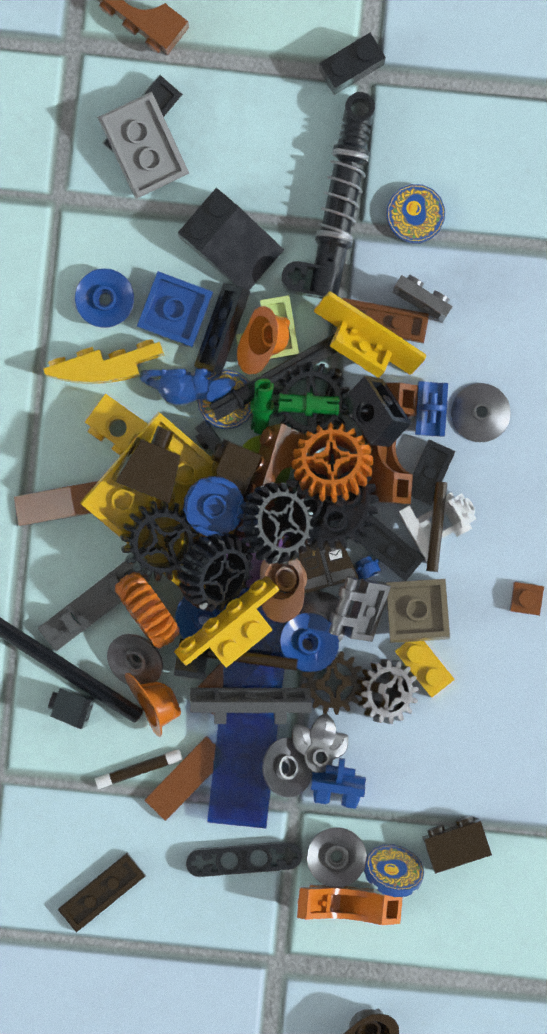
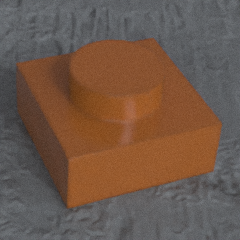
[510,582,544,616]

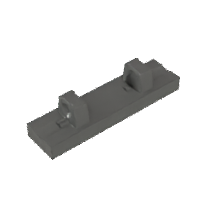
[38,561,150,652]
[190,688,312,724]

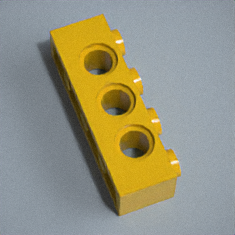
[85,393,147,456]

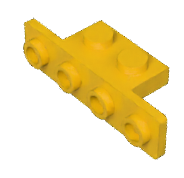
[314,291,426,378]
[174,576,279,668]

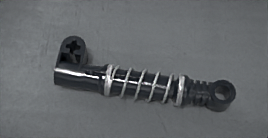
[282,92,375,299]

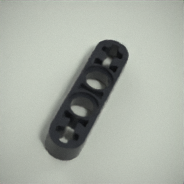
[186,841,302,877]

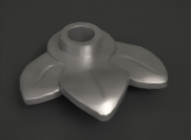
[292,713,348,773]

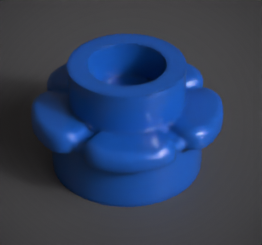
[355,556,381,581]

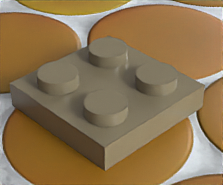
[386,579,450,643]

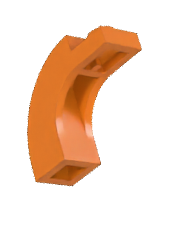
[297,885,403,925]

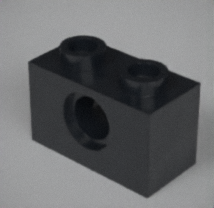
[342,376,412,447]

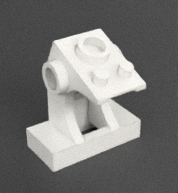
[398,492,476,564]

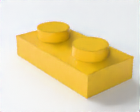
[395,641,455,698]

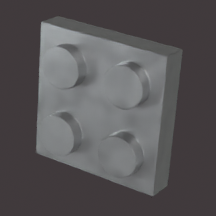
[392,275,453,323]

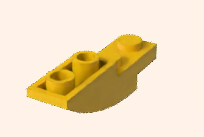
[43,339,165,384]

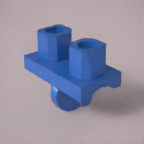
[415,381,448,437]
[311,758,366,809]

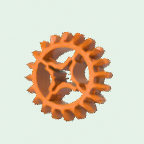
[292,422,373,503]
[115,572,179,649]

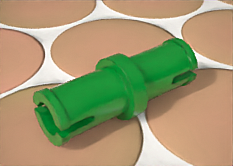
[250,379,274,434]
[278,392,340,416]

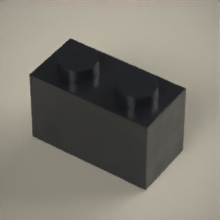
[319,32,386,95]

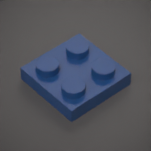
[137,271,213,348]

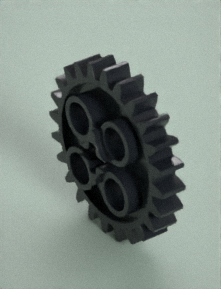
[286,461,379,551]

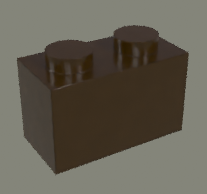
[422,815,492,874]

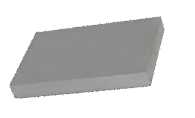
[97,92,189,199]

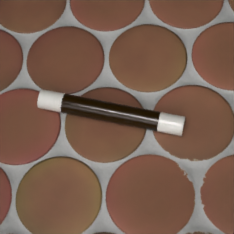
[95,749,183,789]

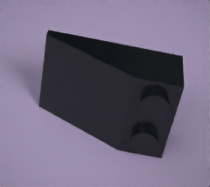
[178,187,284,291]

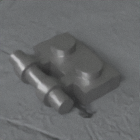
[329,576,391,642]

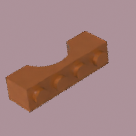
[98,0,189,55]
[367,383,418,504]
[234,423,307,546]

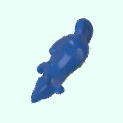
[140,369,236,406]

